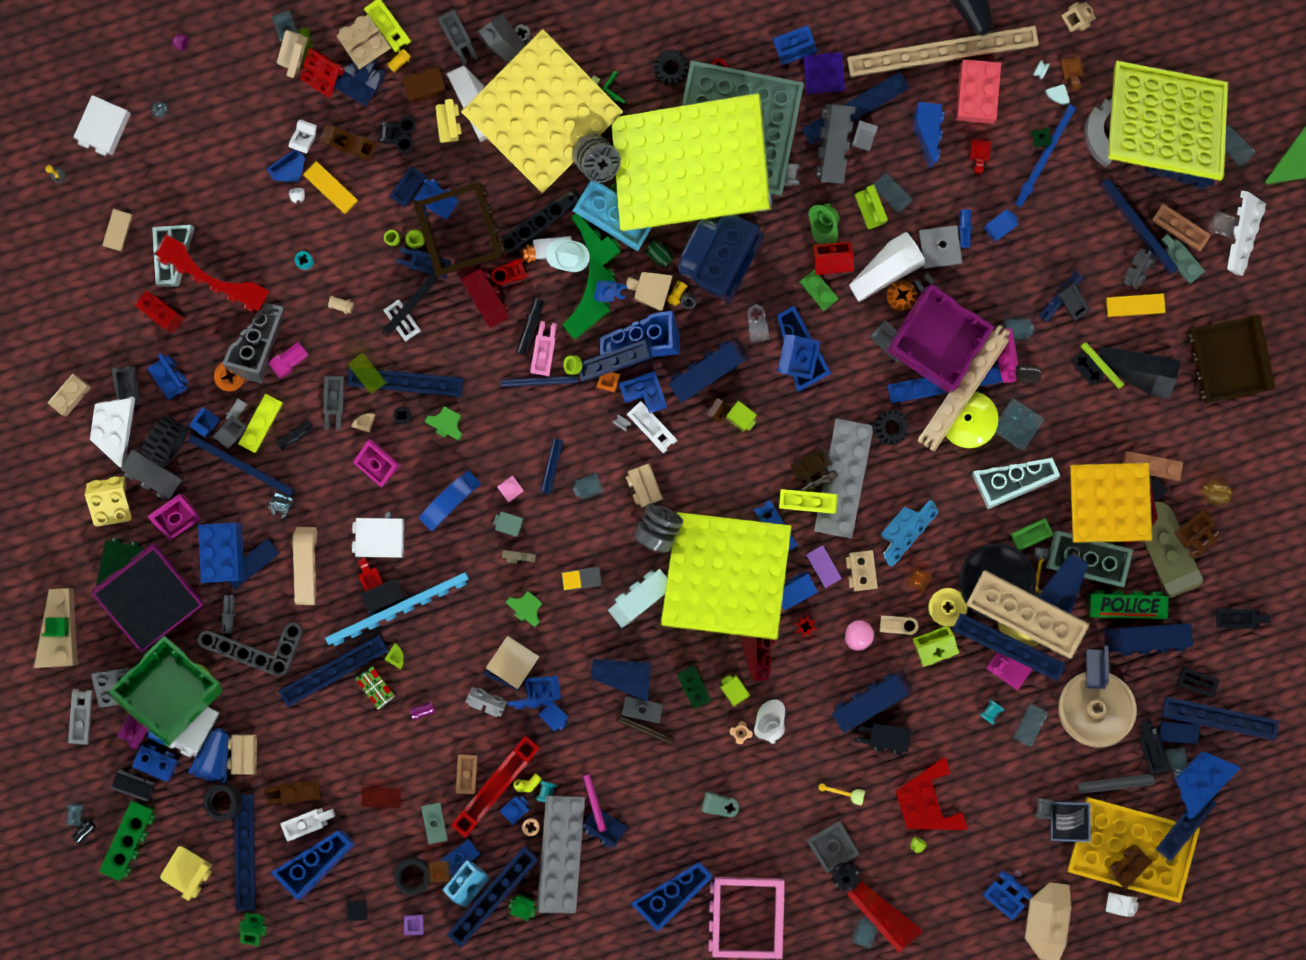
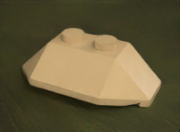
[1025,882,1071,960]

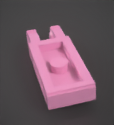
[530,321,557,376]

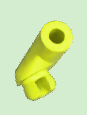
[513,773,543,793]

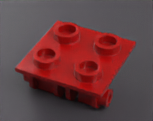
[300,48,345,98]

